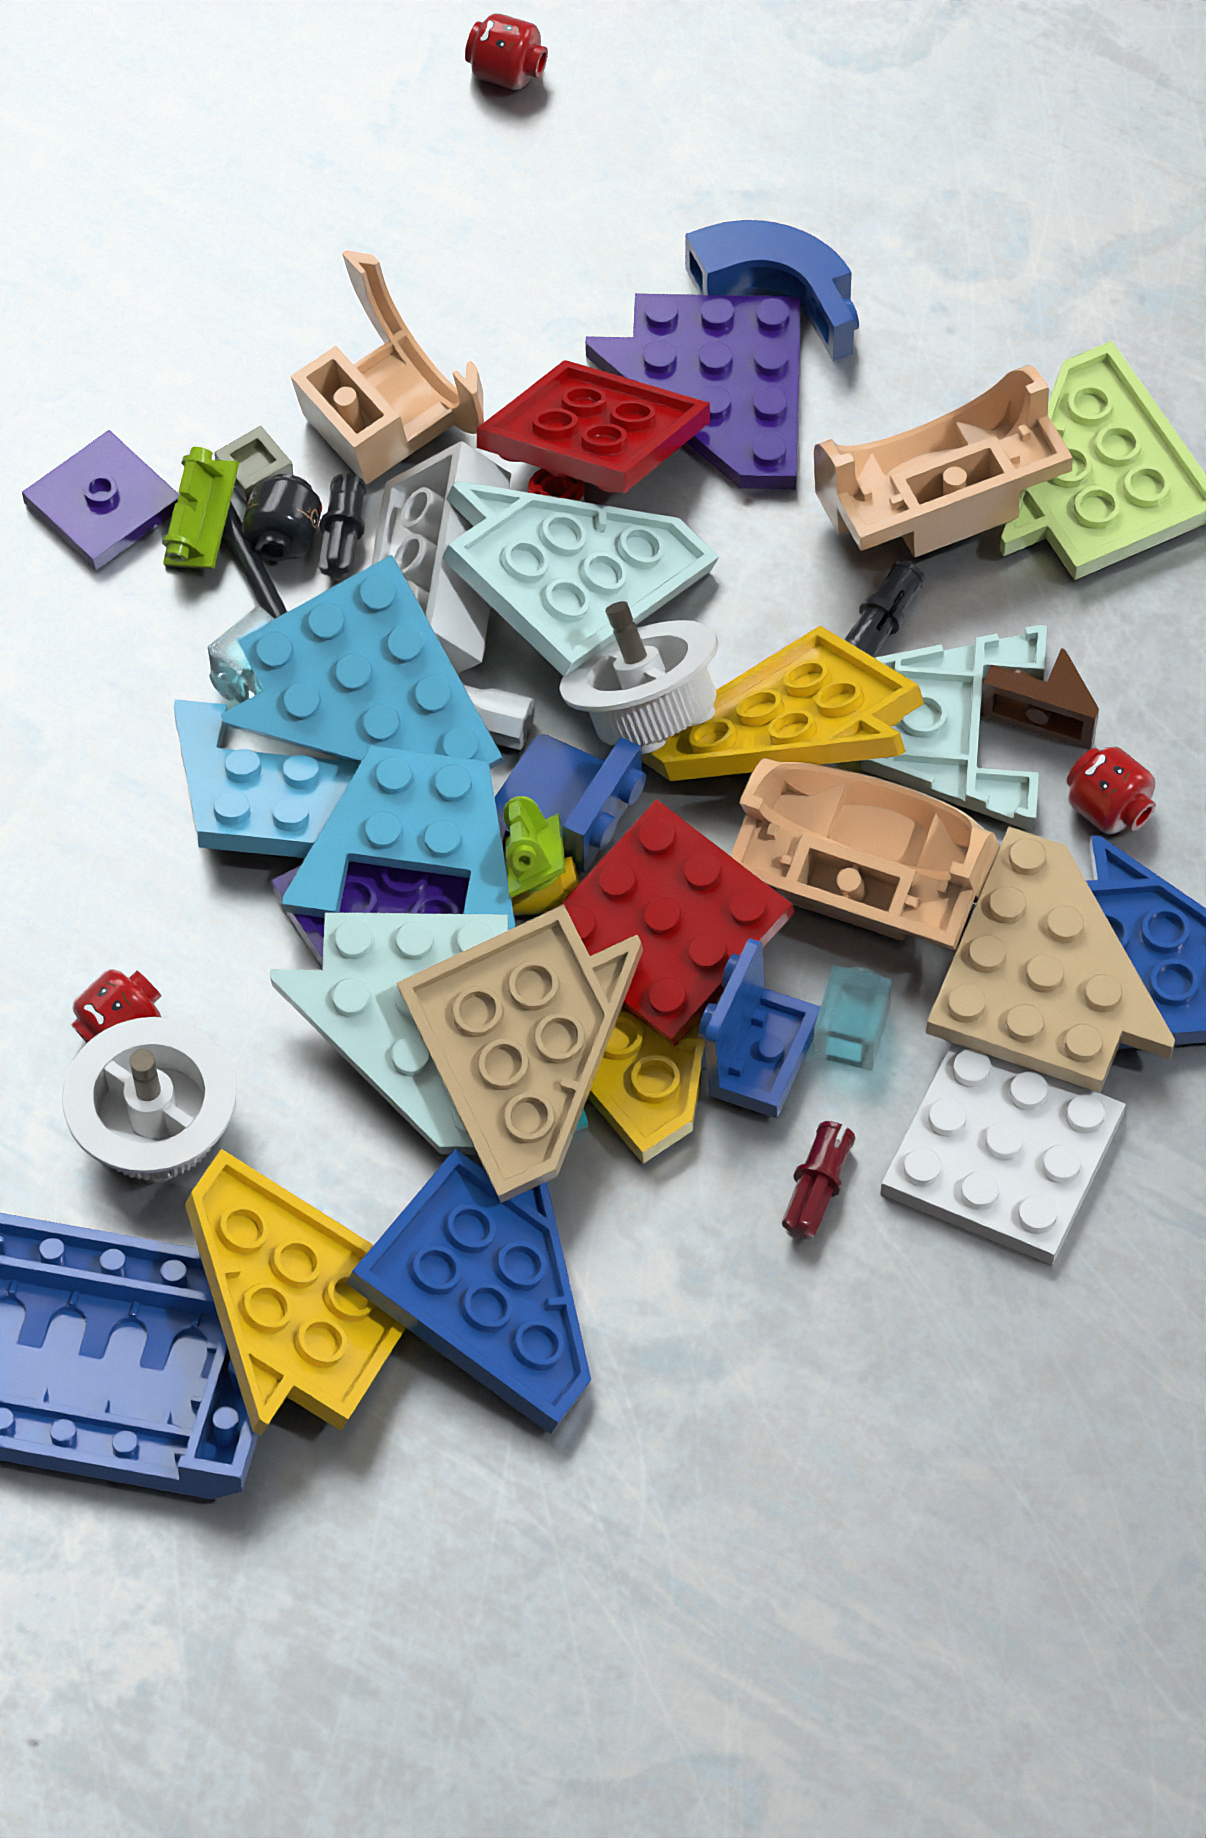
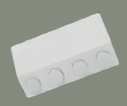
[371,441,511,674]

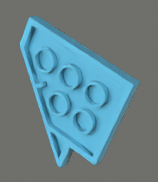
[220,555,505,769]

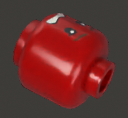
[465,13,548,90]
[1066,746,1156,835]
[70,969,162,1043]

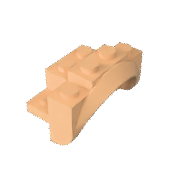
[813,365,1073,558]
[731,758,1000,951]

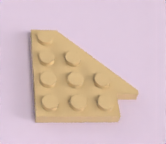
[926,827,1175,1093]
[396,905,643,1203]

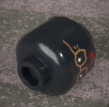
[242,474,322,561]

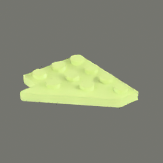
[1000,341,1206,580]

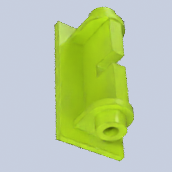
[162,446,239,569]
[503,796,566,898]

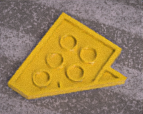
[641,625,924,781]
[587,1006,705,1164]
[185,1149,406,1436]

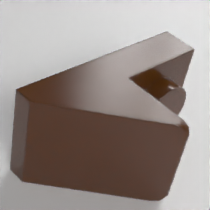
[980,648,1099,750]

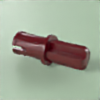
[781,1121,856,1240]

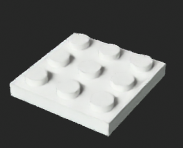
[881,1043,1126,1266]

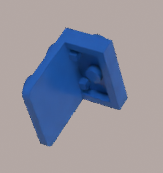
[494,734,646,873]
[698,938,822,1118]

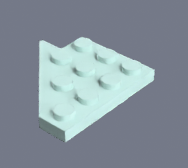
[442,481,719,677]
[270,913,509,1155]

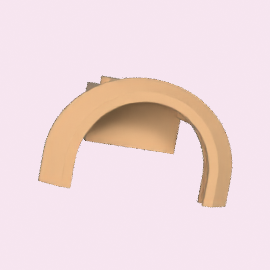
[290,250,484,485]

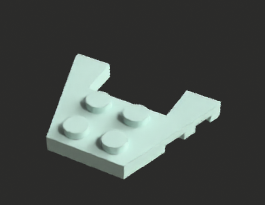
[861,625,1047,830]

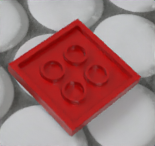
[477,360,710,494]
[559,799,795,1047]

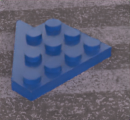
[1086,836,1206,1049]
[346,1148,591,1434]

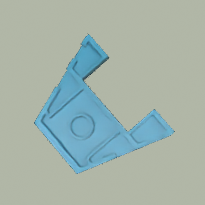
[174,699,360,858]
[282,746,516,930]

